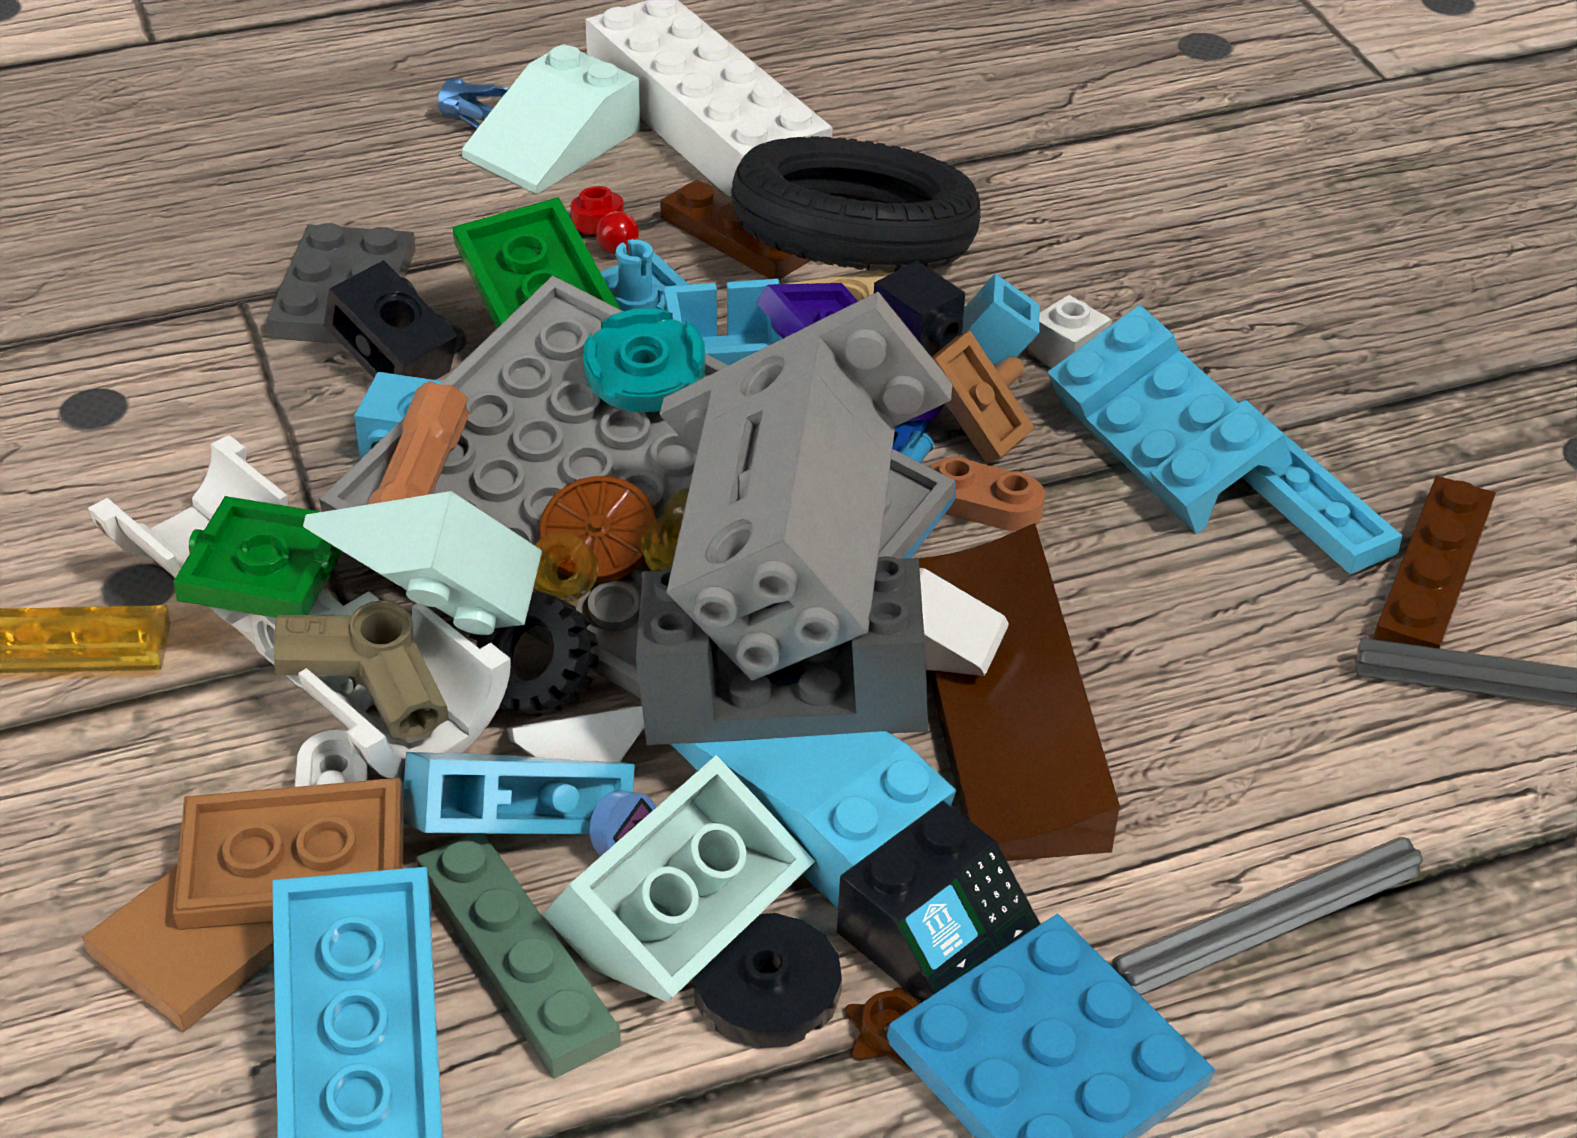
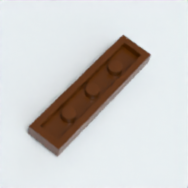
[1373,475,1496,648]

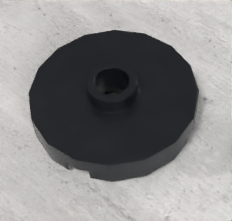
[693,913,842,1048]

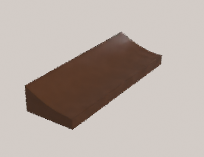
[919,523,1120,861]

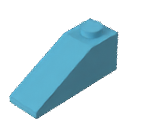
[403,752,635,834]

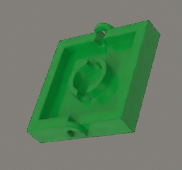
[173,496,342,618]

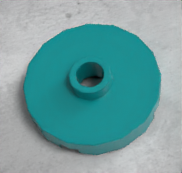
[583,308,705,412]

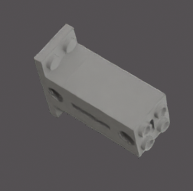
[660,292,953,681]

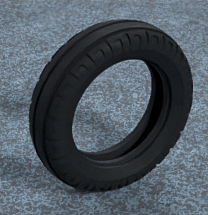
[731,136,981,272]

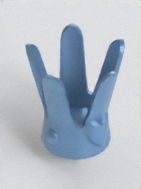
[437,77,509,129]

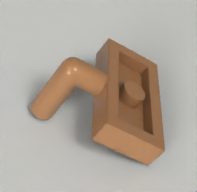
[931,330,1035,464]

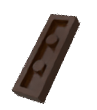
[660,179,810,280]

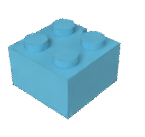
[664,279,783,365]

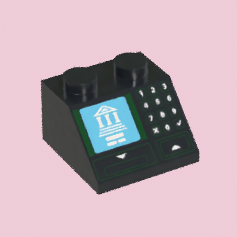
[837,801,1041,1003]

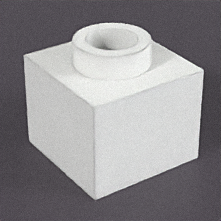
[1028,295,1112,368]

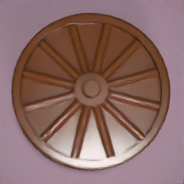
[539,476,657,583]

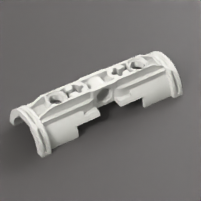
[88,435,511,780]

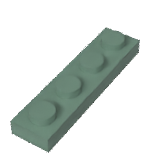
[416,833,621,1079]

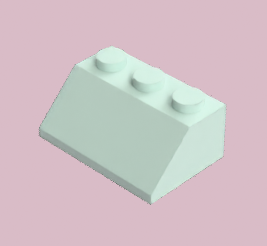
[543,755,815,1002]

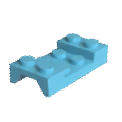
[1047,304,1293,534]

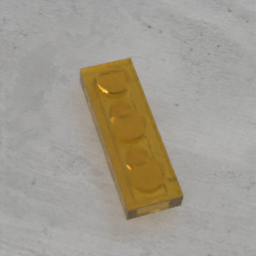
[0,605,171,673]

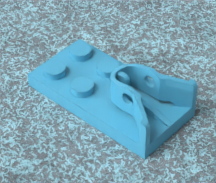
[272,867,443,1138]

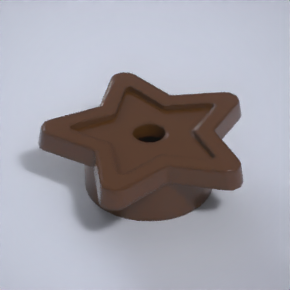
[845,987,919,1070]

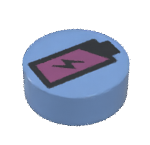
[590,790,656,856]

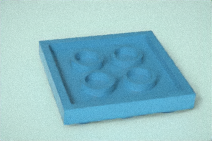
[887,913,1215,1138]

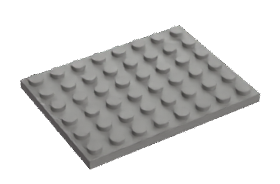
[319,276,955,698]

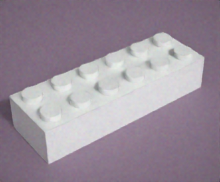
[586,0,832,198]

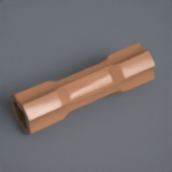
[367,381,470,505]

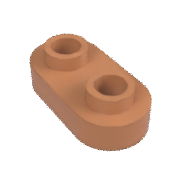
[929,457,1045,531]

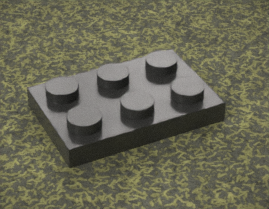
[266,223,416,344]

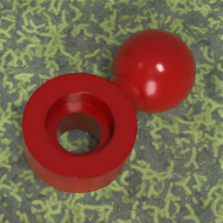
[570,186,639,254]

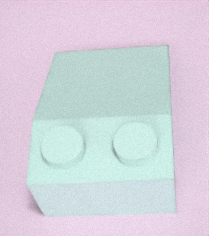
[462,44,640,194]
[303,491,542,635]

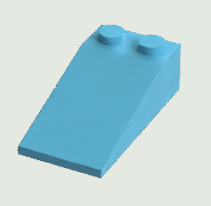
[671,679,956,909]

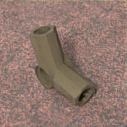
[274,600,448,743]

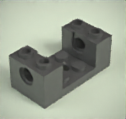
[636,556,928,745]

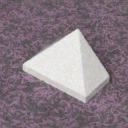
[507,705,644,762]

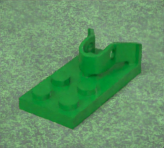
[452,197,621,328]

